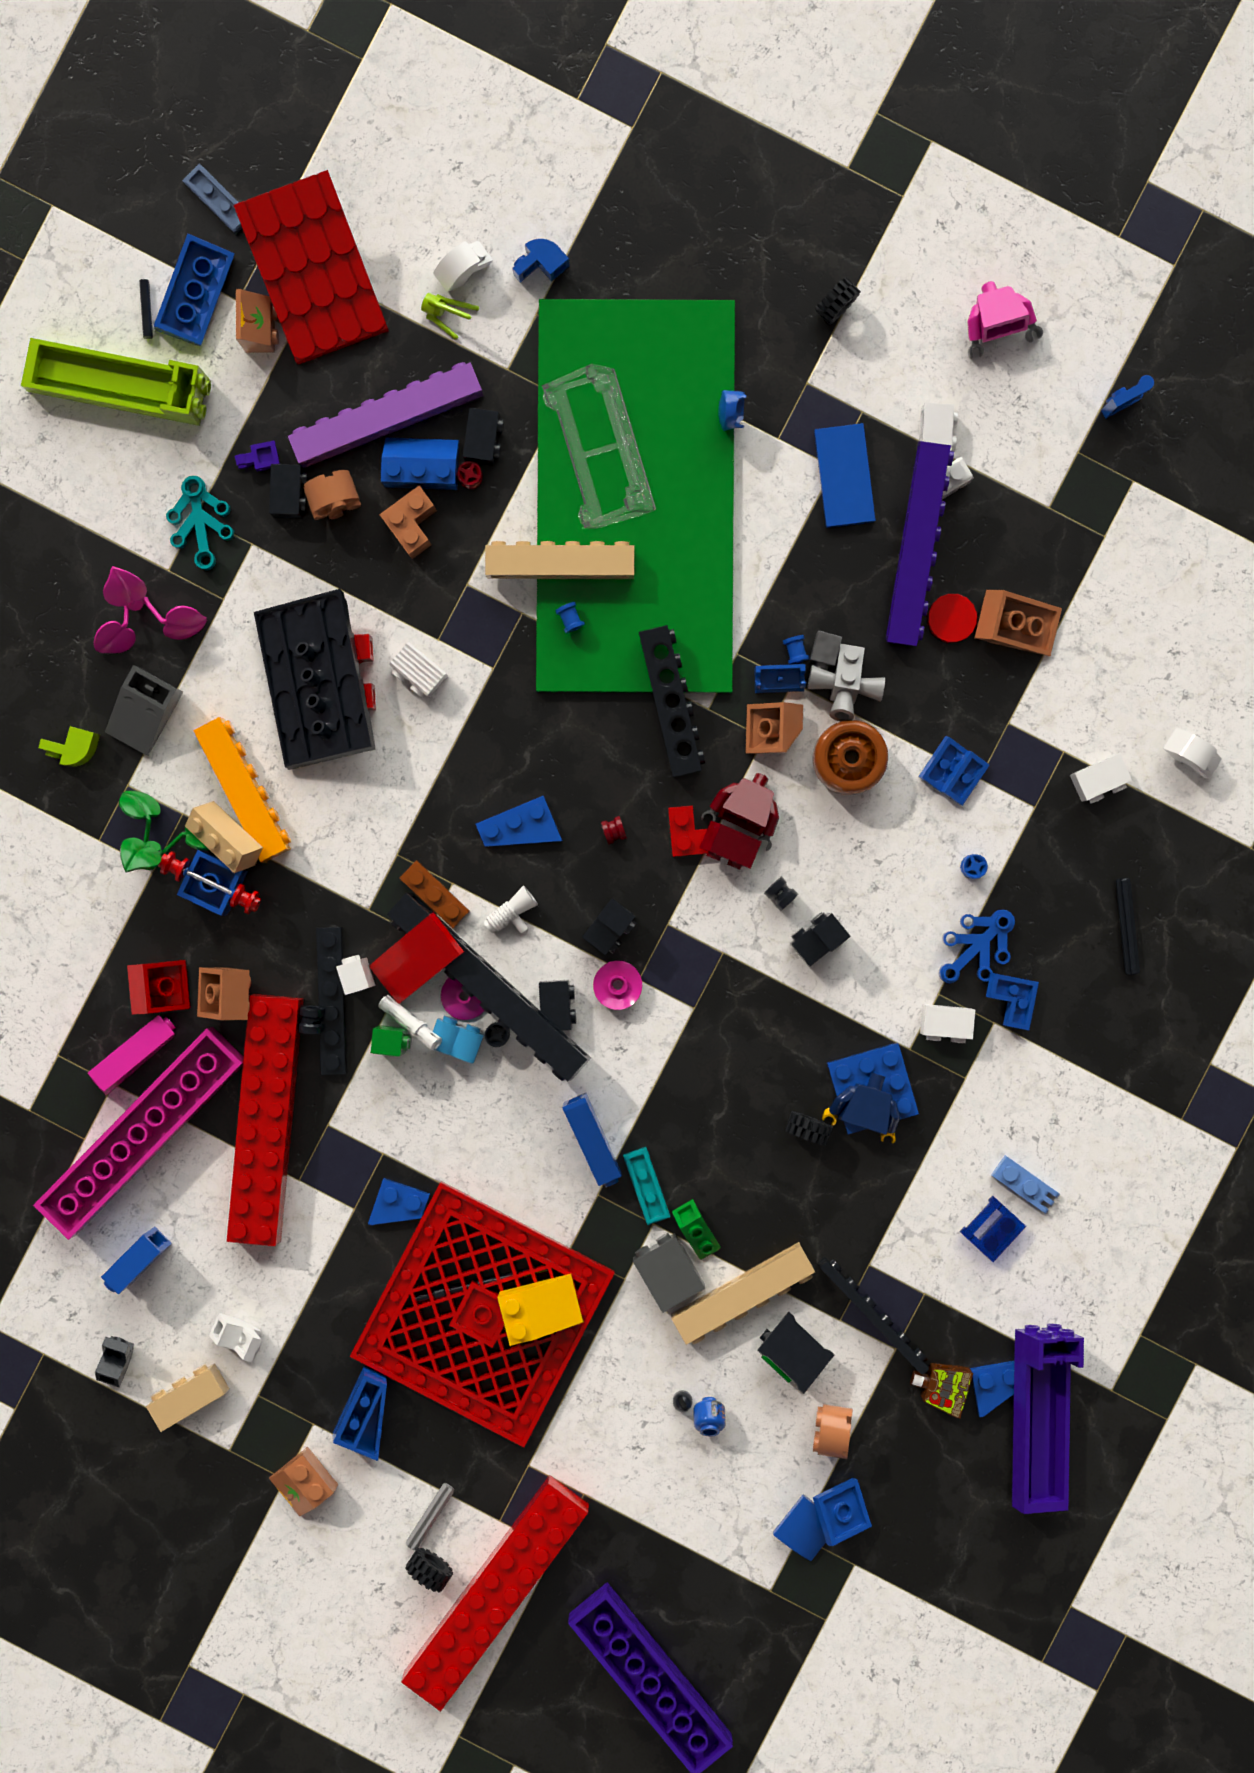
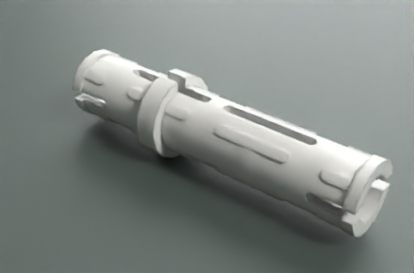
[378,995,442,1051]

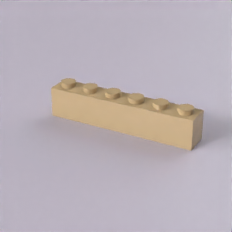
[485,541,634,579]
[671,1242,815,1345]

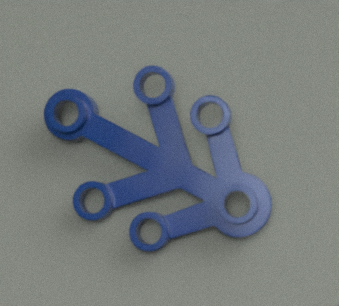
[939,910,1015,983]

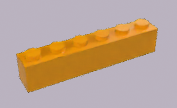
[193,717,291,862]

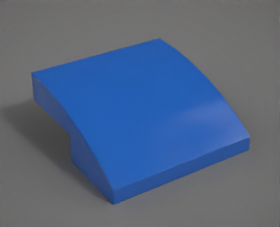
[918,736,989,806]
[773,1494,826,1561]

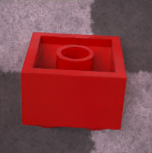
[127,960,190,1014]

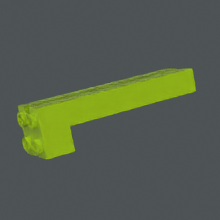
[21,338,211,426]

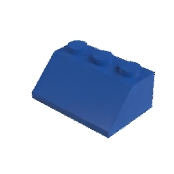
[381,438,459,490]

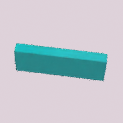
[623,1147,670,1225]

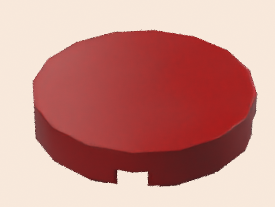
[927,594,977,643]

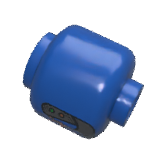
[693,1397,726,1437]

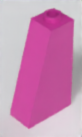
[88,1015,175,1096]

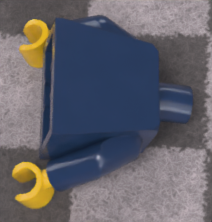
[822,1072,900,1143]

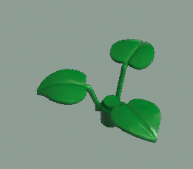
[119,791,209,873]

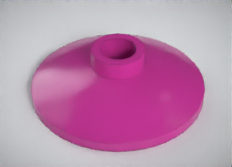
[593,961,642,1010]
[441,978,484,1020]

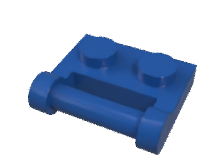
[1101,375,1154,419]

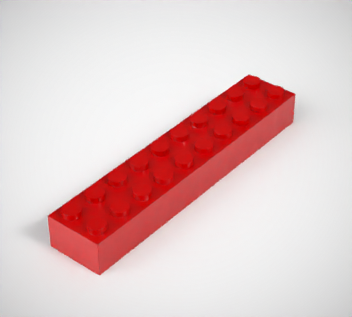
[226,994,304,1247]
[401,1475,589,1712]

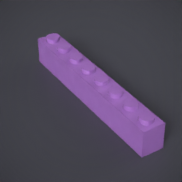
[288,362,484,468]

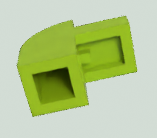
[38,726,100,767]

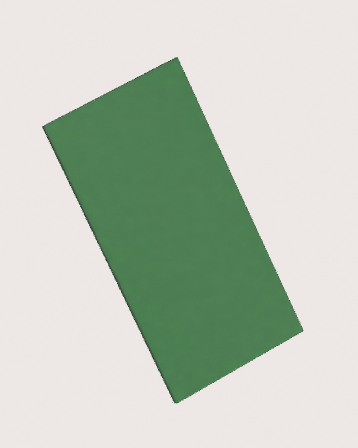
[536,299,735,693]

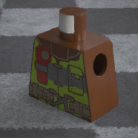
[910,1363,973,1419]

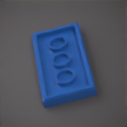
[814,423,876,528]

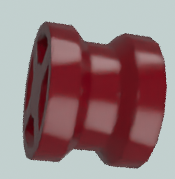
[457,461,483,489]
[601,816,627,845]

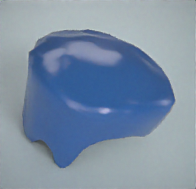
[718,390,747,431]

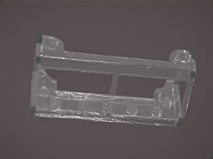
[542,364,656,529]

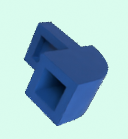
[512,239,570,283]

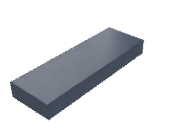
[182,163,242,235]

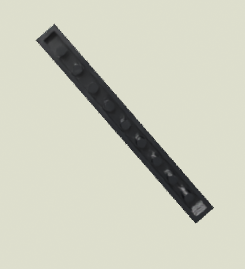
[387,893,591,1082]

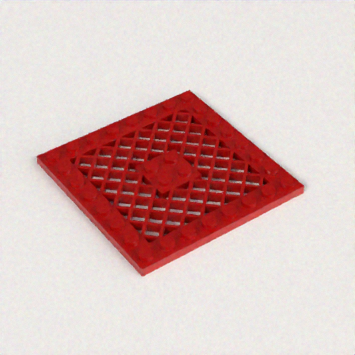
[350,1181,615,1447]

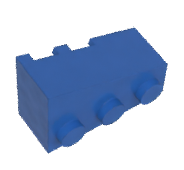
[333,1366,387,1461]

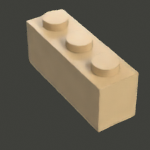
[185,801,263,873]
[146,1363,230,1432]

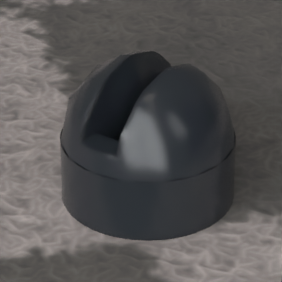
[673,1390,692,1412]

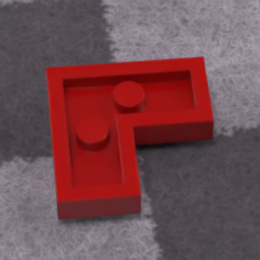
[668,806,708,857]

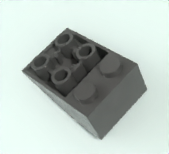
[105,665,183,756]

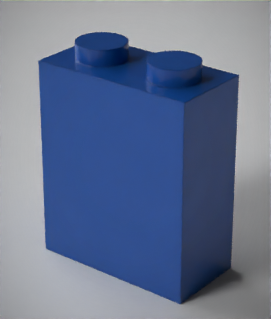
[101,1227,172,1295]

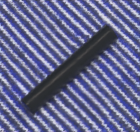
[139,279,153,339]

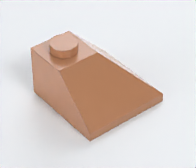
[746,702,803,754]

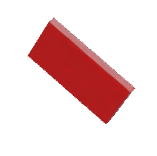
[369,912,464,1004]

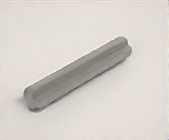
[406,1483,454,1550]

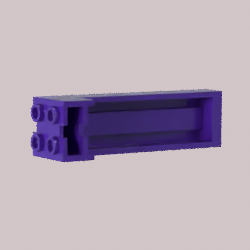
[1012,1323,1084,1514]

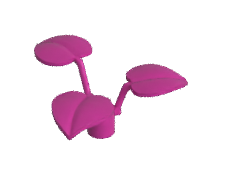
[94,566,207,654]

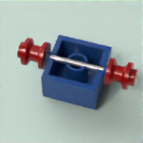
[158,850,262,916]

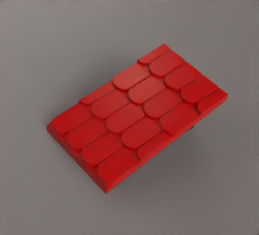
[233,170,389,364]

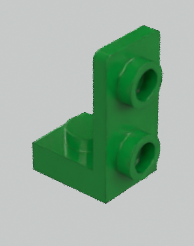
[672,1199,721,1260]

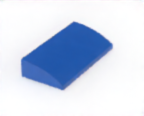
[154,233,235,346]

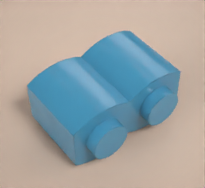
[433,1015,484,1063]

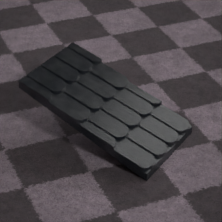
[254,589,375,770]

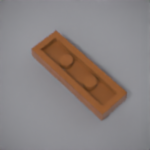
[400,860,470,929]

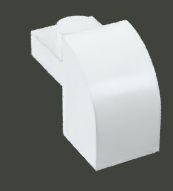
[433,241,493,292]
[1163,728,1222,779]
[209,1313,261,1362]

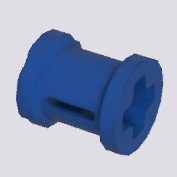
[555,602,585,634]
[783,635,810,665]

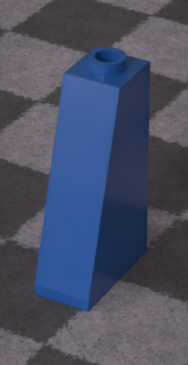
[562,1093,621,1187]

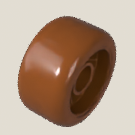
[812,720,888,795]

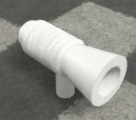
[484,885,538,933]

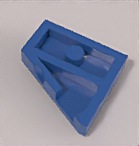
[368,1178,430,1225]
[970,1361,1014,1417]

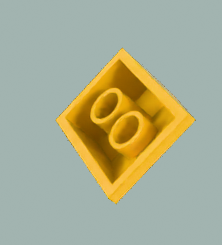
[498,1274,583,1346]

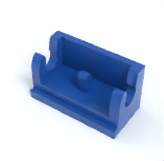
[754,664,806,693]

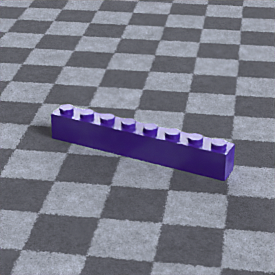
[886,441,954,646]

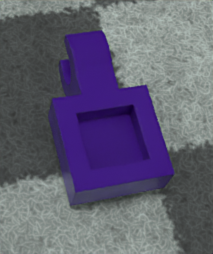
[235,441,280,471]

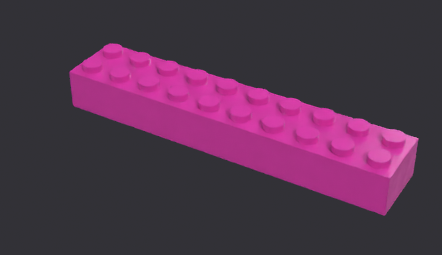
[33,1027,244,1240]

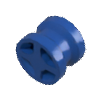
[960,854,988,879]

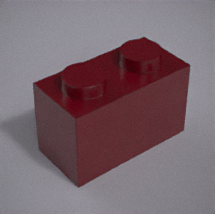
[700,821,762,870]

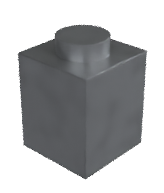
[809,631,842,671]

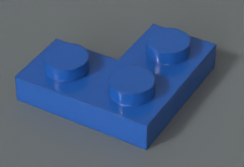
[986,973,1039,1030]

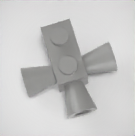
[807,644,885,721]

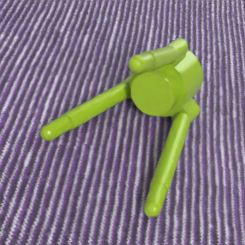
[421,293,479,340]

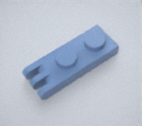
[991,1155,1060,1214]

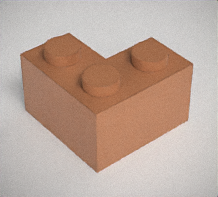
[379,485,437,559]

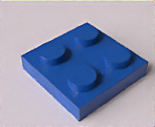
[813,1478,872,1546]

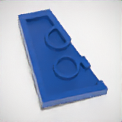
[476,796,562,847]

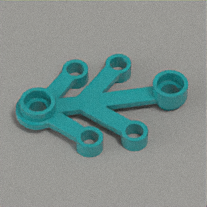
[166,476,235,570]

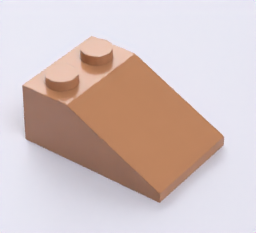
[975,590,1062,656]

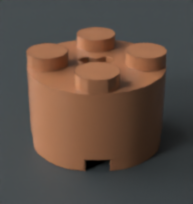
[304,470,361,520]
[813,1404,853,1459]

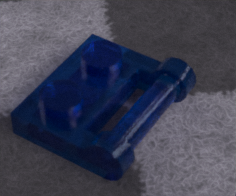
[960,1195,1026,1262]

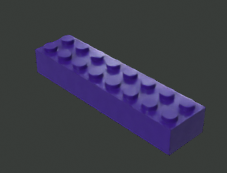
[568,1582,733,1773]

